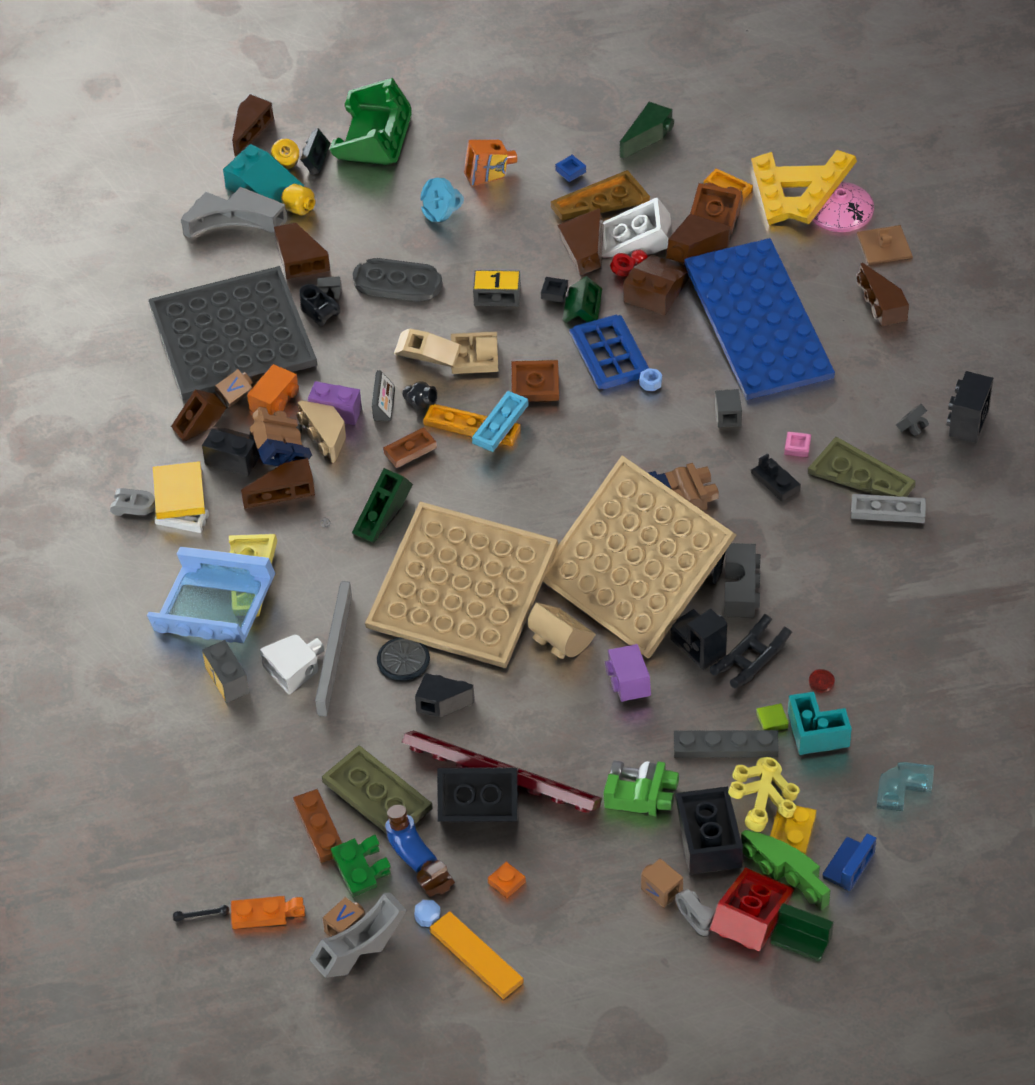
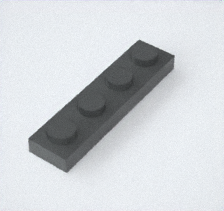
[674,730,779,758]

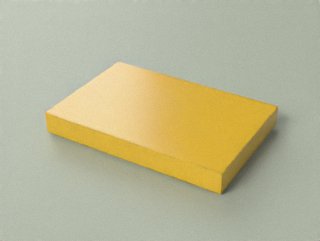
[152,461,205,519]

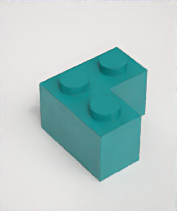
[788,692,852,755]

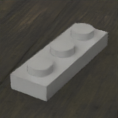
[851,494,926,523]

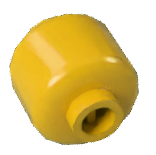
[271,139,299,169]
[281,184,315,216]

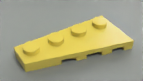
[229,534,277,617]

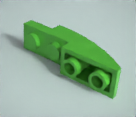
[741,830,830,910]

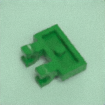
[331,835,391,897]

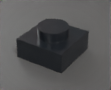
[541,277,568,302]

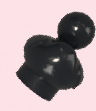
[402,381,437,410]

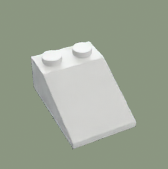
[602,197,672,258]

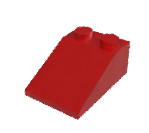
[710,867,794,952]

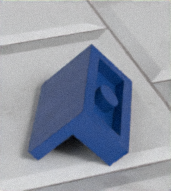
[822,833,877,891]

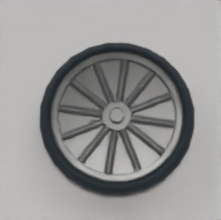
[377,637,430,680]

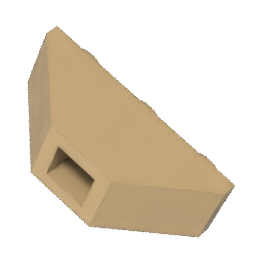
[394,329,461,367]
[296,400,346,463]

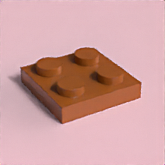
[511,360,559,402]

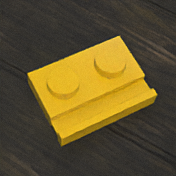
[770,806,817,855]

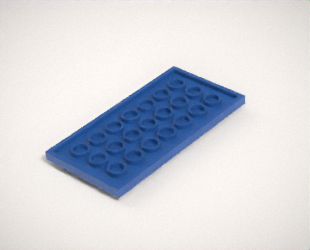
[684,238,835,401]

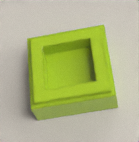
[756,703,789,731]

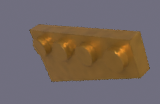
[551,170,650,221]

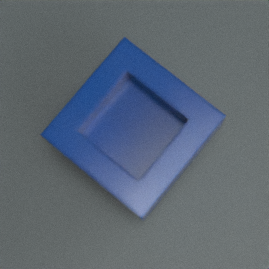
[555,154,586,182]

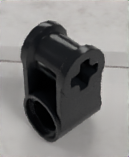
[299,284,341,326]

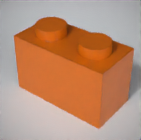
[247,364,299,415]

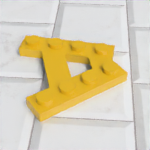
[751,150,857,225]

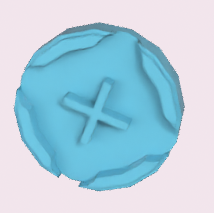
[420,178,464,222]

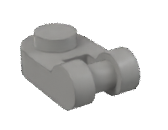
[110,488,155,516]
[675,889,714,936]

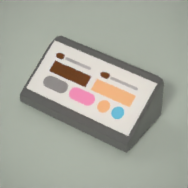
[372,370,395,421]

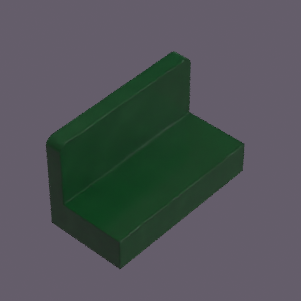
[562,276,603,323]
[770,903,834,961]

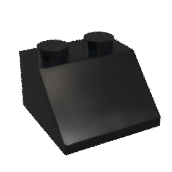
[202,428,260,476]

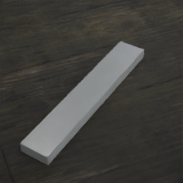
[315,581,352,716]

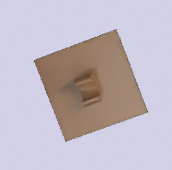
[857,225,913,265]

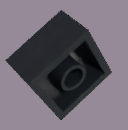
[946,371,994,443]

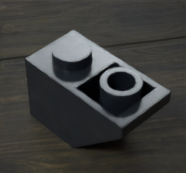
[415,673,475,718]

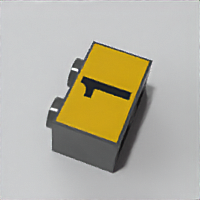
[473,270,521,306]
[202,640,249,703]

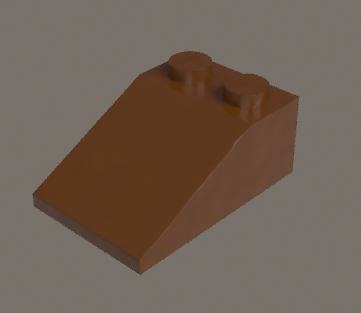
[623,255,690,315]

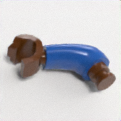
[385,805,455,897]

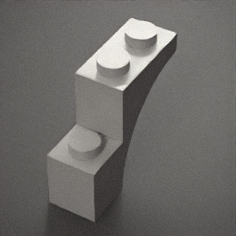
[309,893,407,978]

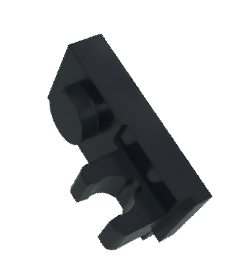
[300,128,331,175]
[751,453,801,502]

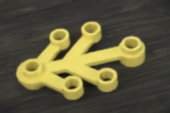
[728,757,800,832]

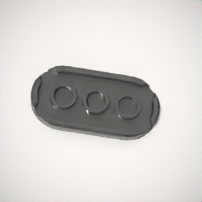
[353,258,442,302]

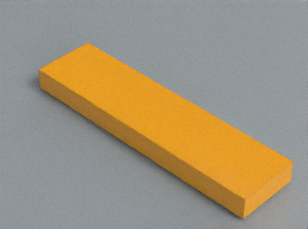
[423,404,521,447]
[430,911,524,1000]

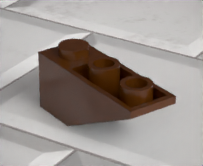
[856,263,909,327]

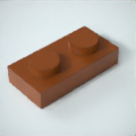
[383,427,437,468]

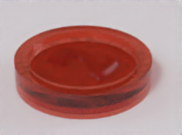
[809,669,835,693]

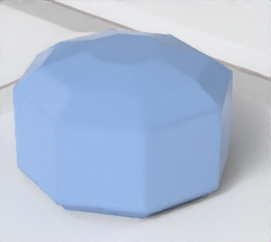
[640,368,662,391]
[414,900,441,927]

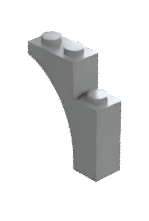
[181,187,287,238]

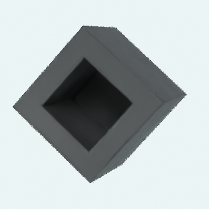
[715,389,742,428]

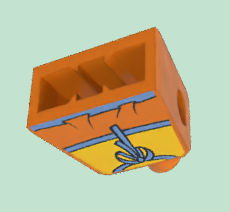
[464,140,517,186]

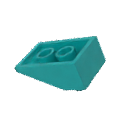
[223,144,304,203]

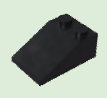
[676,786,743,875]

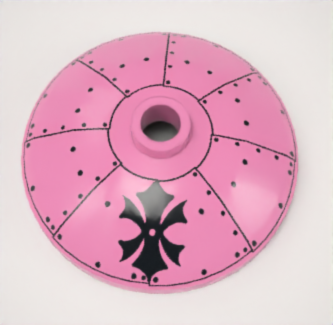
[812,182,874,232]

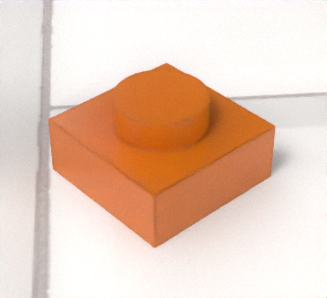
[488,861,526,899]

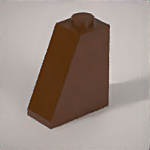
[558,209,604,276]
[666,214,731,263]
[274,223,330,280]

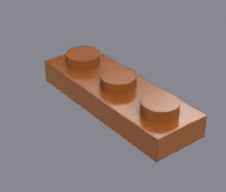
[293,789,342,863]

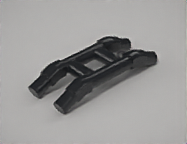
[710,614,792,688]

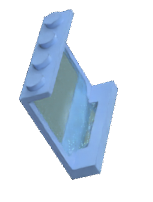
[147,547,276,643]

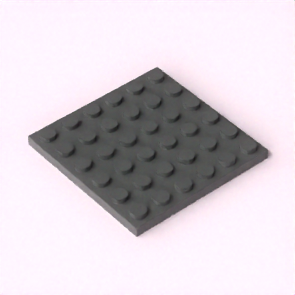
[148,266,317,400]

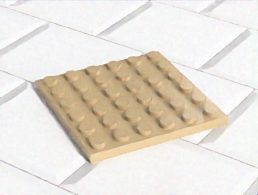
[543,455,737,659]
[365,501,558,668]

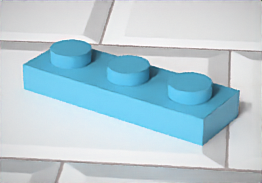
[472,391,529,452]

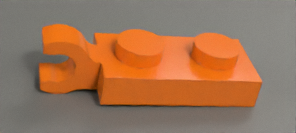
[231,896,305,929]

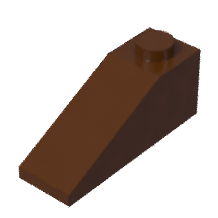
[232,94,274,156]
[241,458,315,509]

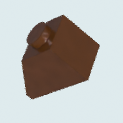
[171,389,227,441]

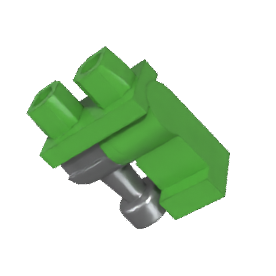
[603,760,679,816]

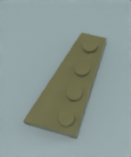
[808,437,915,497]

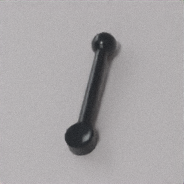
[173,905,229,922]

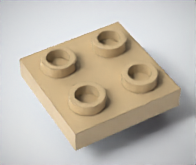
[451,332,498,374]

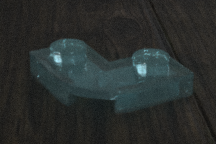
[876,762,934,811]

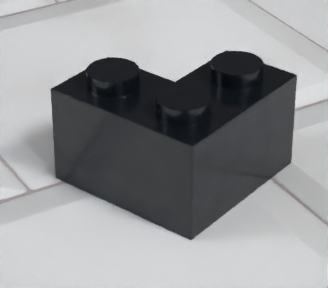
[670,608,728,670]

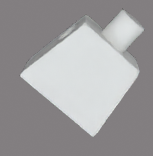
[260,634,325,695]

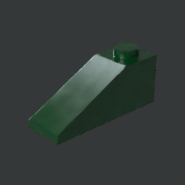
[620,102,674,159]
[352,468,413,543]

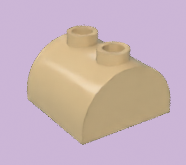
[528,602,596,659]

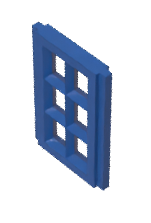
[569,314,649,390]

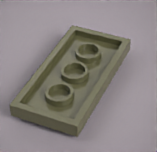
[322,745,433,834]

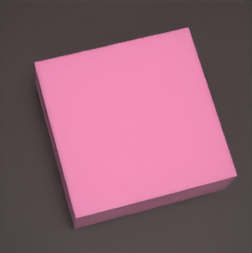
[784,432,811,458]

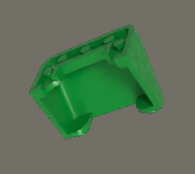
[330,78,412,165]

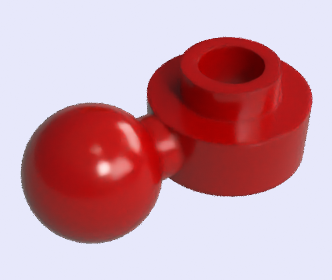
[610,249,648,277]

